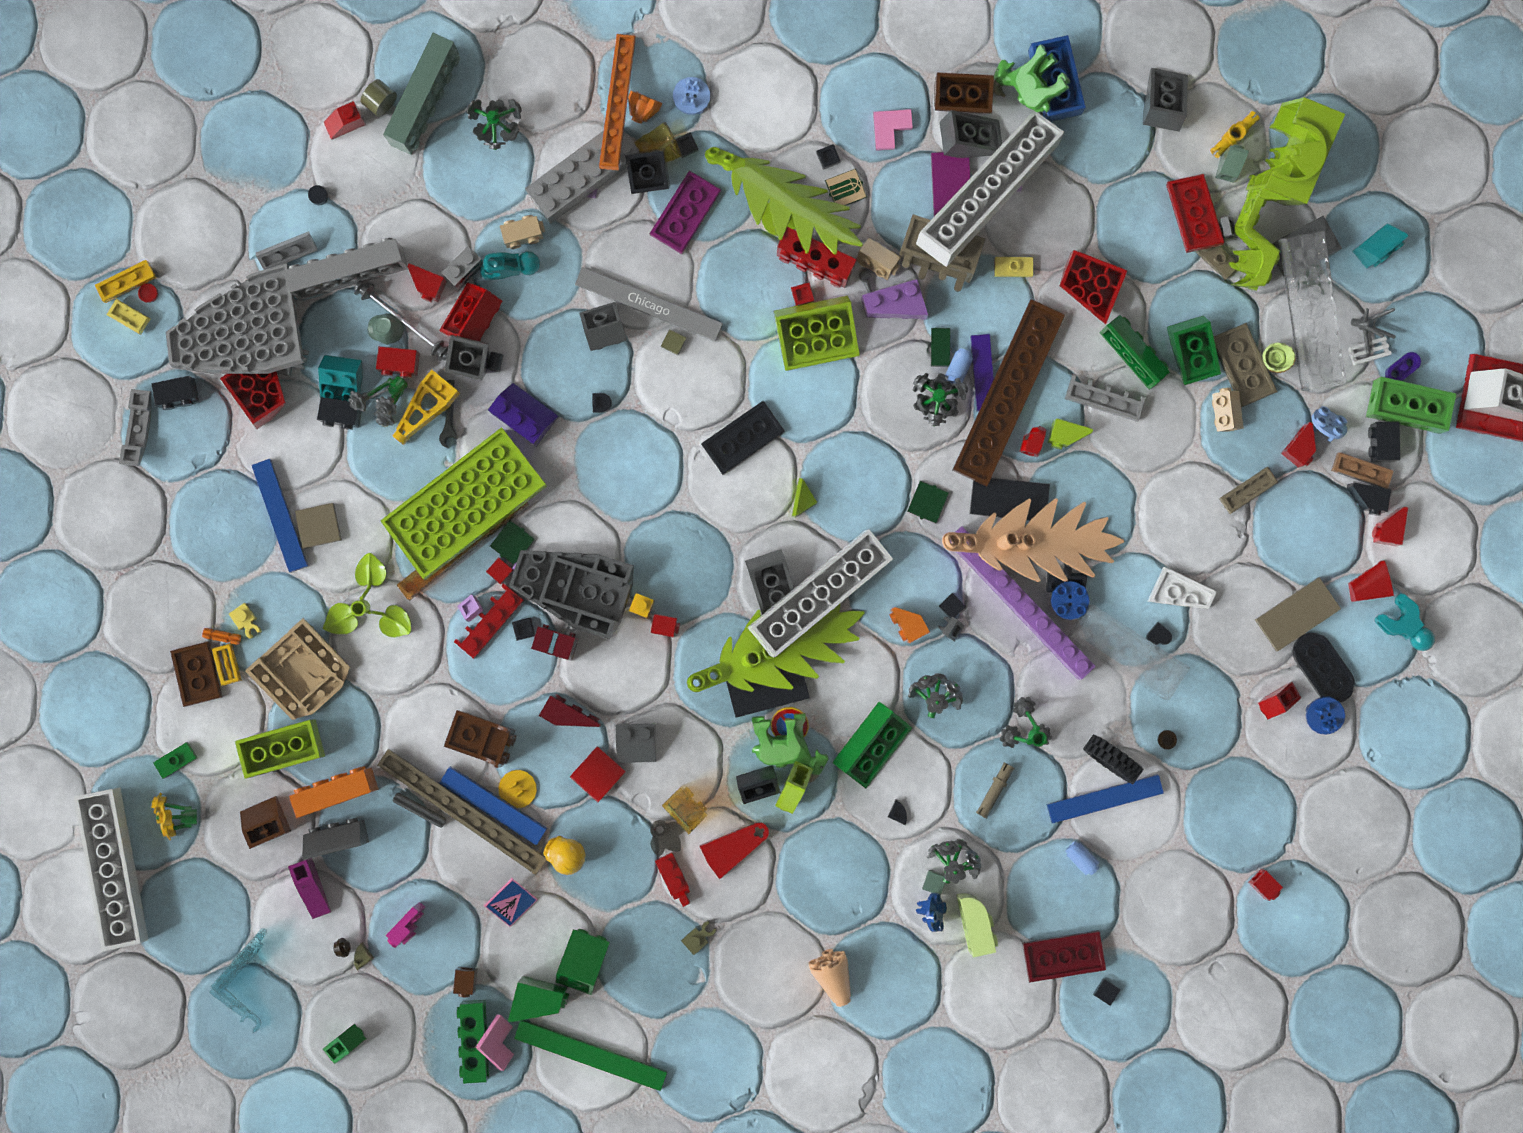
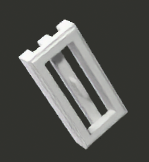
[1348,336,1392,366]

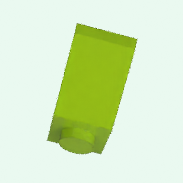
[1047,418,1093,449]

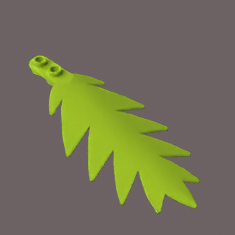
[704,147,863,255]
[687,603,865,692]

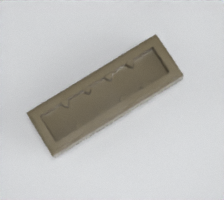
[1195,246,1236,280]
[1219,467,1278,514]

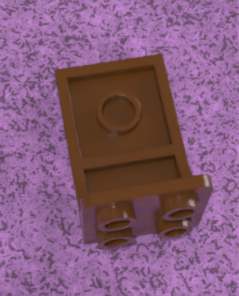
[443,710,517,768]

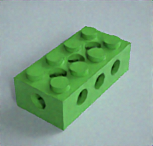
[1366,377,1456,434]

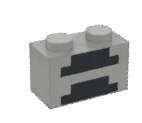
[441,246,483,291]

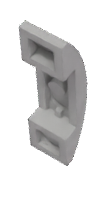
[119,389,151,466]

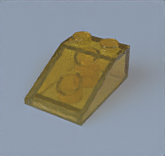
[662,786,708,835]

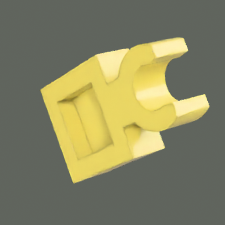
[229,603,262,639]

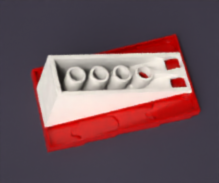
[1456,354,1523,442]

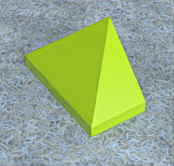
[792,478,817,518]

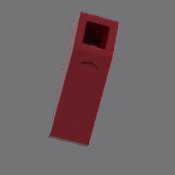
[539,694,602,727]

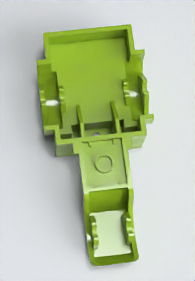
[1228,97,1345,291]

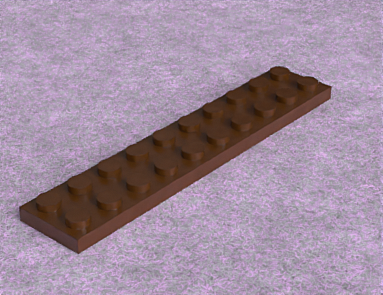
[952,299,1065,487]

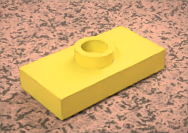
[994,257,1033,277]
[106,299,150,335]

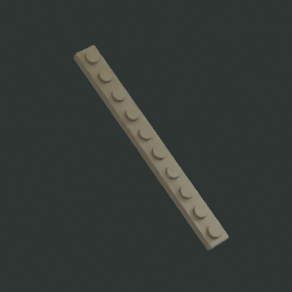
[377,749,546,875]

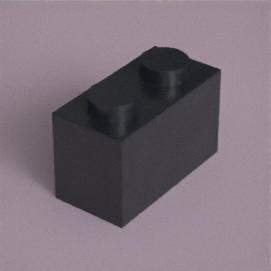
[151,376,199,410]
[317,397,362,430]
[1368,422,1400,462]
[736,765,781,804]

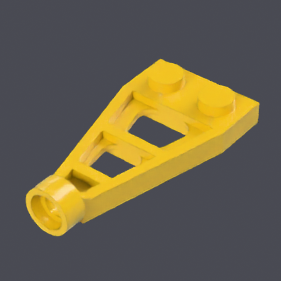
[392,369,460,445]

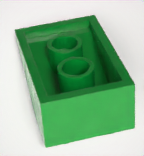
[1167,315,1221,385]

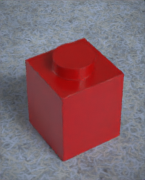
[651,614,680,638]
[1248,869,1283,901]

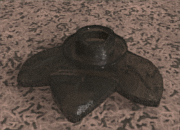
[650,820,685,857]

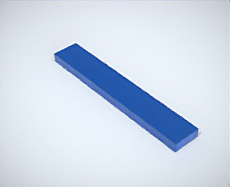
[251,459,308,573]
[439,766,547,845]
[1046,775,1164,824]

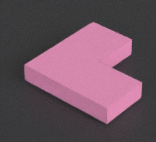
[873,109,913,151]
[476,1014,514,1071]

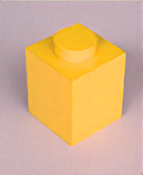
[629,593,655,619]

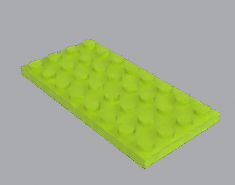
[380,427,547,580]

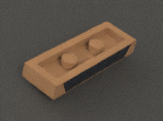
[1331,452,1394,489]

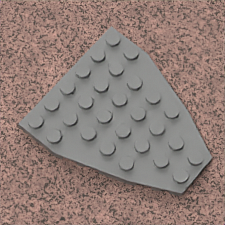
[166,263,304,374]

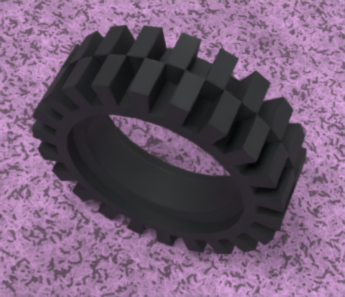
[1083,734,1144,784]

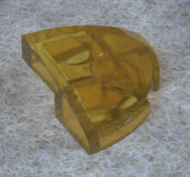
[634,122,682,162]

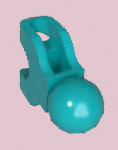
[480,251,540,280]
[1375,593,1435,651]

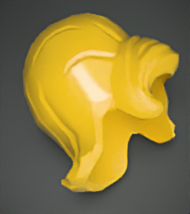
[543,836,586,875]

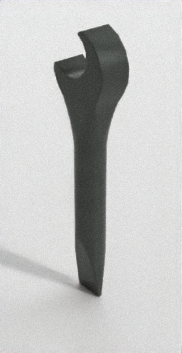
[439,380,458,449]

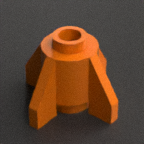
[628,90,662,124]

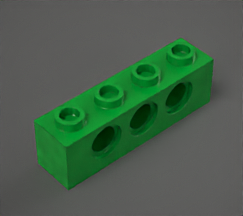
[457,1000,489,1084]

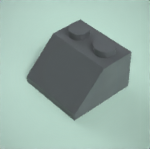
[579,302,627,351]
[444,335,489,380]
[615,723,656,763]

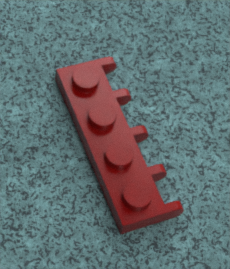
[454,583,524,659]

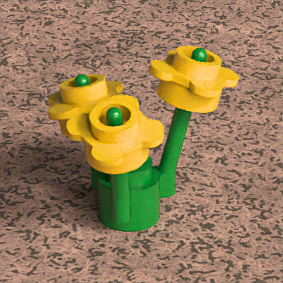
[151,793,197,841]

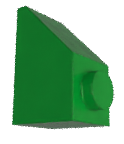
[323,1023,366,1064]

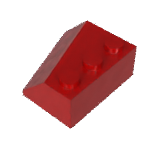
[1059,250,1128,325]
[220,371,286,429]

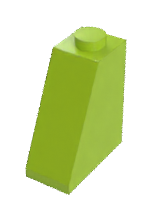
[775,761,813,814]

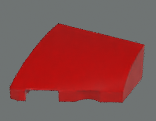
[1348,560,1394,602]

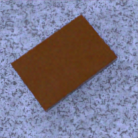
[170,642,222,707]

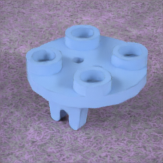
[673,77,710,115]
[1312,406,1347,442]

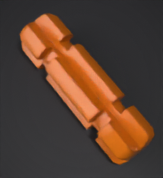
[202,628,241,645]

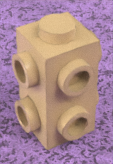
[500,215,545,249]
[856,238,901,281]
[1212,388,1244,432]

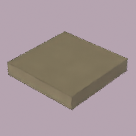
[295,503,342,549]

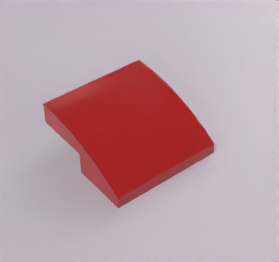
[570,746,626,802]

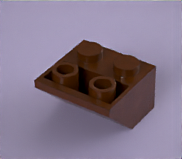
[240,796,291,849]

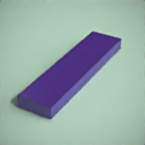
[970,334,994,412]

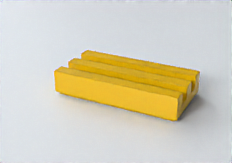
[212,644,242,686]

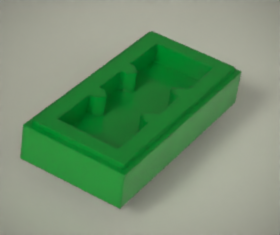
[153,742,198,779]

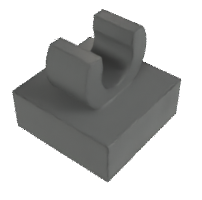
[1219,216,1237,238]
[938,617,964,642]

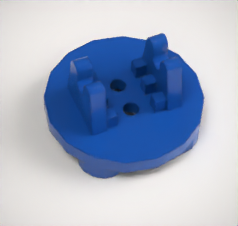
[1050,581,1090,620]
[1305,696,1346,735]
[916,893,947,932]

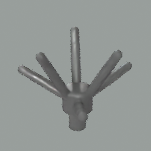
[1351,308,1396,355]

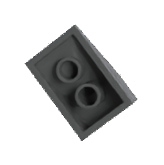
[1143,68,1188,132]
[939,110,1002,158]
[745,549,794,615]

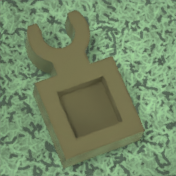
[681,921,716,955]

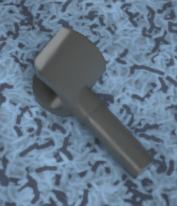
[859,269,872,293]

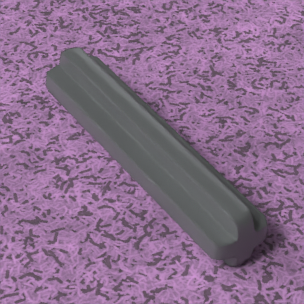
[393,793,447,828]

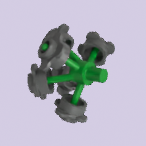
[912,373,968,427]

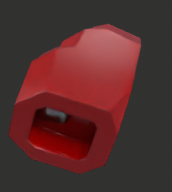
[1019,426,1046,457]

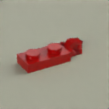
[655,852,690,907]

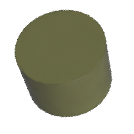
[360,79,397,117]

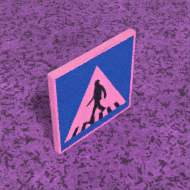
[484,878,538,927]

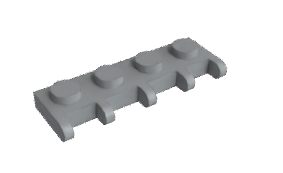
[1065,373,1146,422]

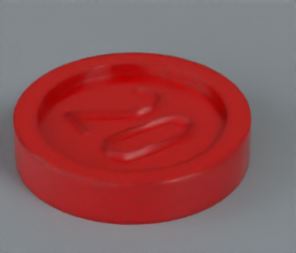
[138,283,158,303]

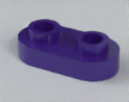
[1385,352,1421,381]

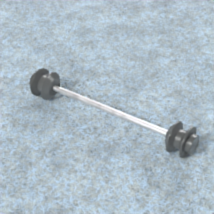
[354,279,449,361]

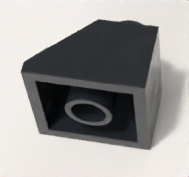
[625,148,670,194]

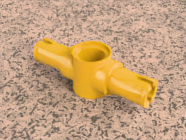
[1210,111,1260,158]

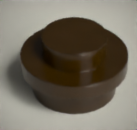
[1157,730,1177,749]
[333,938,351,958]

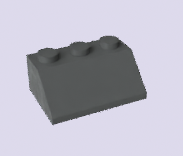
[302,817,369,860]

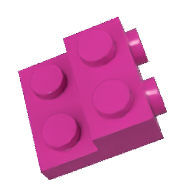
[385,902,425,948]

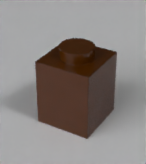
[453,967,478,998]

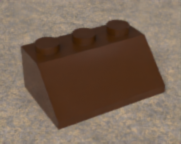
[934,72,994,114]

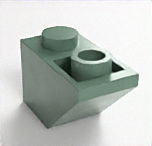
[1215,145,1249,183]

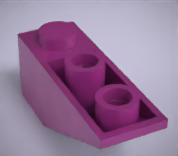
[288,858,331,919]

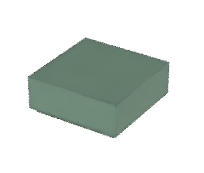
[922,870,945,896]

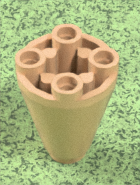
[808,949,851,1007]

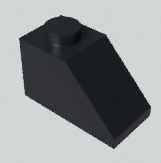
[1347,483,1391,516]

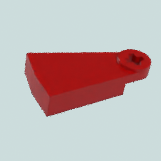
[700,822,769,879]

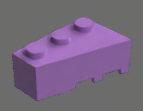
[861,279,928,320]

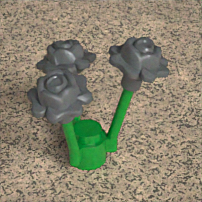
[348,376,408,427]
[1000,697,1052,748]

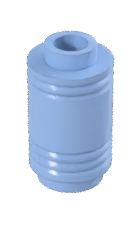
[945,349,973,384]
[1065,841,1099,875]

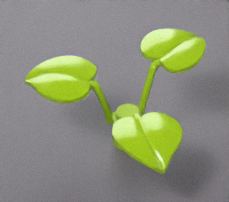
[322,553,411,637]

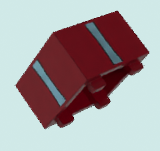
[531,624,579,661]

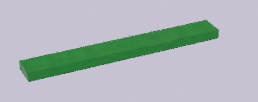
[514,1020,667,1091]

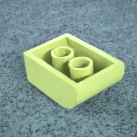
[956,893,998,958]

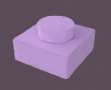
[457,594,483,622]

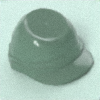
[367,313,404,345]

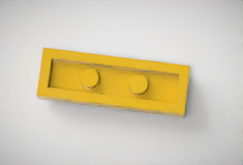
[95,260,156,303]

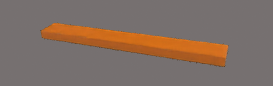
[599,34,636,171]

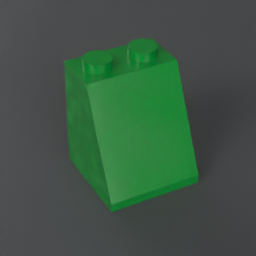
[555,929,610,995]
[508,976,570,1022]

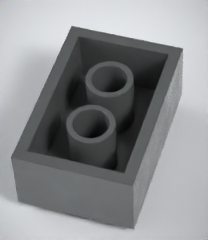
[1272,216,1342,280]

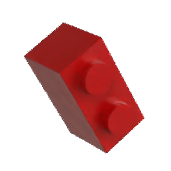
[376,346,420,378]

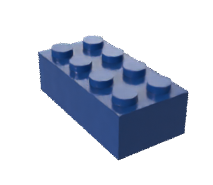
[1028,35,1086,122]

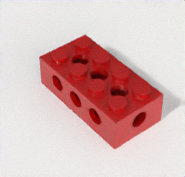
[777,227,857,288]

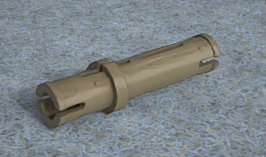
[976,762,1015,819]

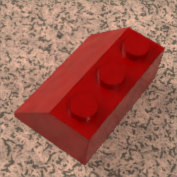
[439,282,503,341]

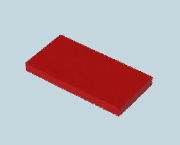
[1166,174,1224,253]

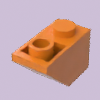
[889,607,930,643]

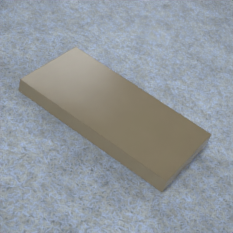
[1214,323,1277,408]
[1255,577,1341,652]

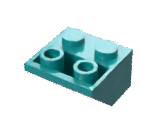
[1352,223,1409,269]
[318,355,363,401]

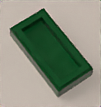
[931,328,950,367]

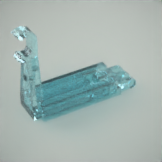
[209,928,267,1033]

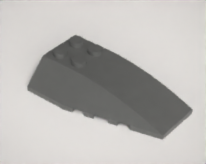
[509,550,634,639]

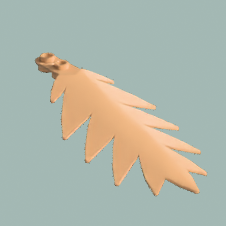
[942,498,1124,582]

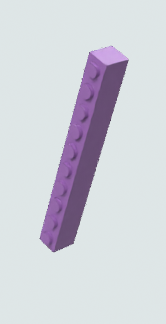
[950,526,1096,680]

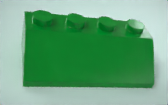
[1099,315,1170,390]
[832,702,912,789]

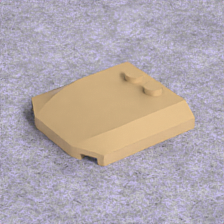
[245,618,350,720]

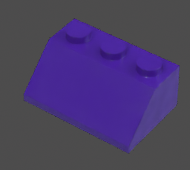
[488,383,559,447]

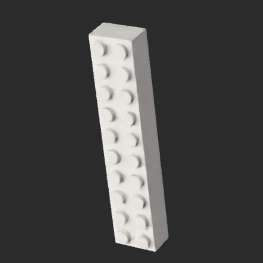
[916,111,1064,267]

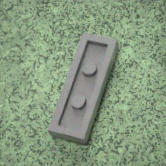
[256,231,317,270]

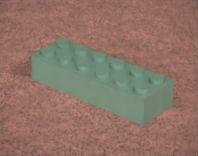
[383,33,460,155]

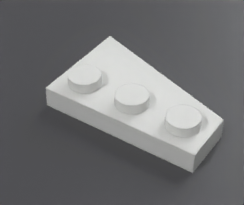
[1147,567,1217,609]

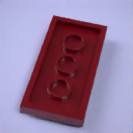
[1022,930,1106,983]

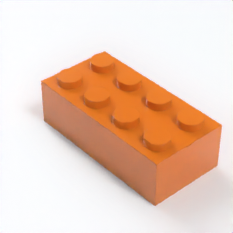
[289,766,379,818]

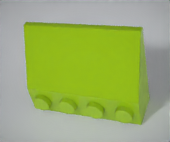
[773,295,860,371]

